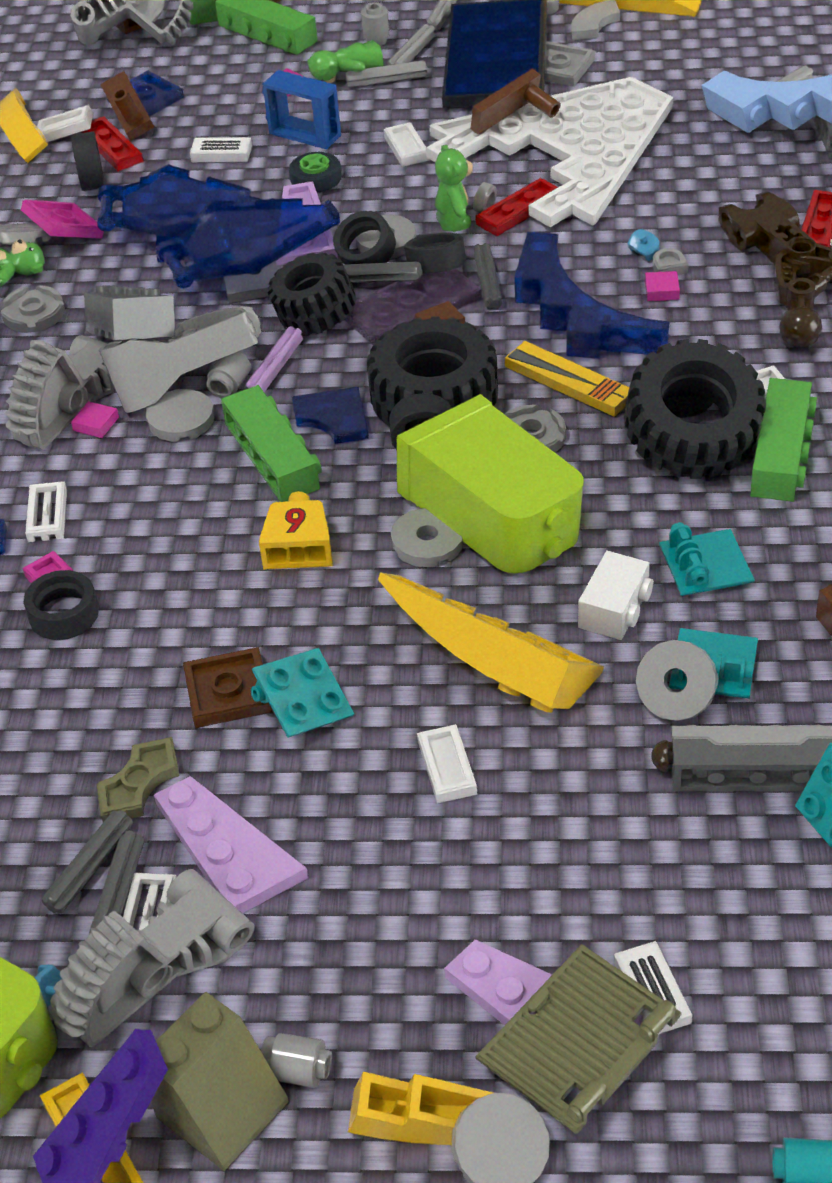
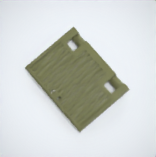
[475,944,682,1134]

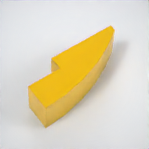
[348,1072,493,1145]

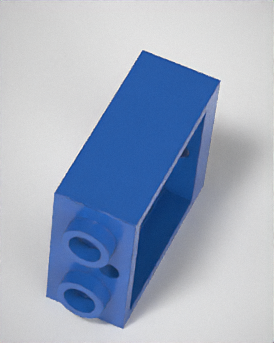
[262,70,341,150]

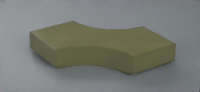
[97,737,180,822]

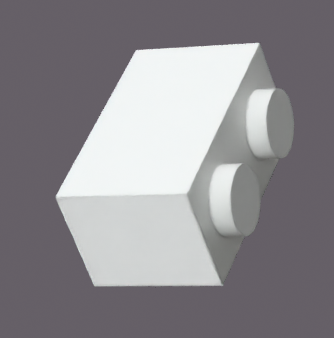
[578,550,654,640]

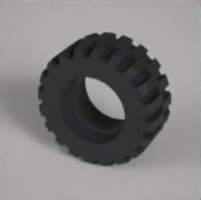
[367,316,498,432]
[624,339,766,479]

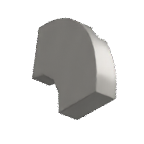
[571,0,620,41]

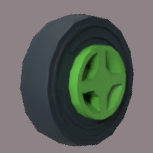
[289,151,342,192]

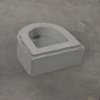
[653,248,689,275]

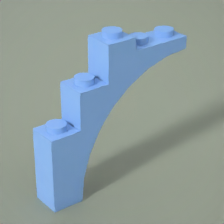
[702,70,832,133]

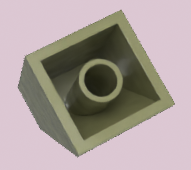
[151,991,289,1171]

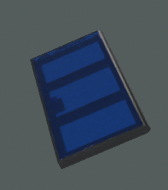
[442,0,547,108]

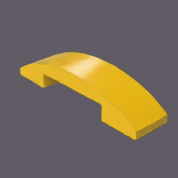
[0,88,49,163]

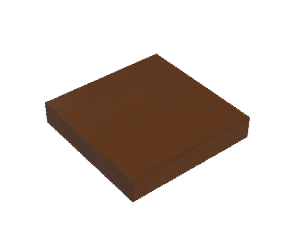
[183,647,273,728]

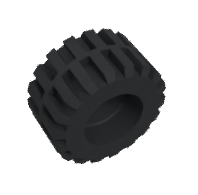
[267,252,356,336]

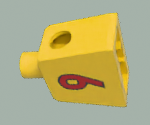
[259,491,333,570]

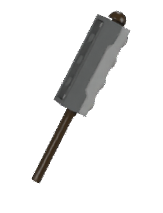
[651,725,832,791]

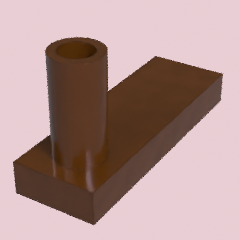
[470,69,561,135]
[100,71,155,141]

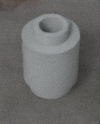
[361,2,390,46]
[207,351,251,398]
[261,1033,332,1088]

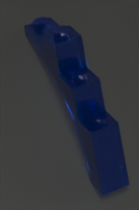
[514,232,670,359]

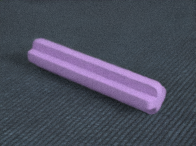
[246,326,303,392]

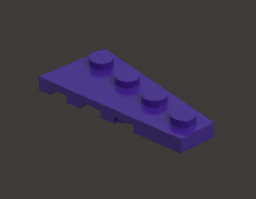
[33,1028,168,1183]

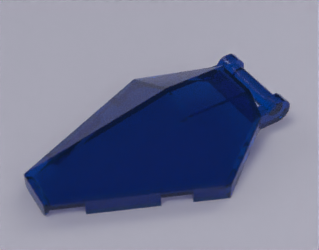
[97,164,275,237]
[155,198,340,289]

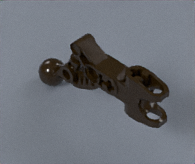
[718,192,832,349]

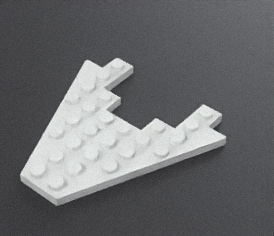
[426,77,673,227]

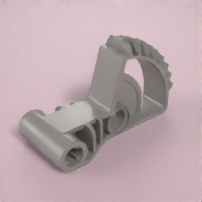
[71,0,193,45]
[99,306,261,413]
[5,335,116,450]
[49,869,254,1047]

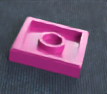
[21,200,104,239]

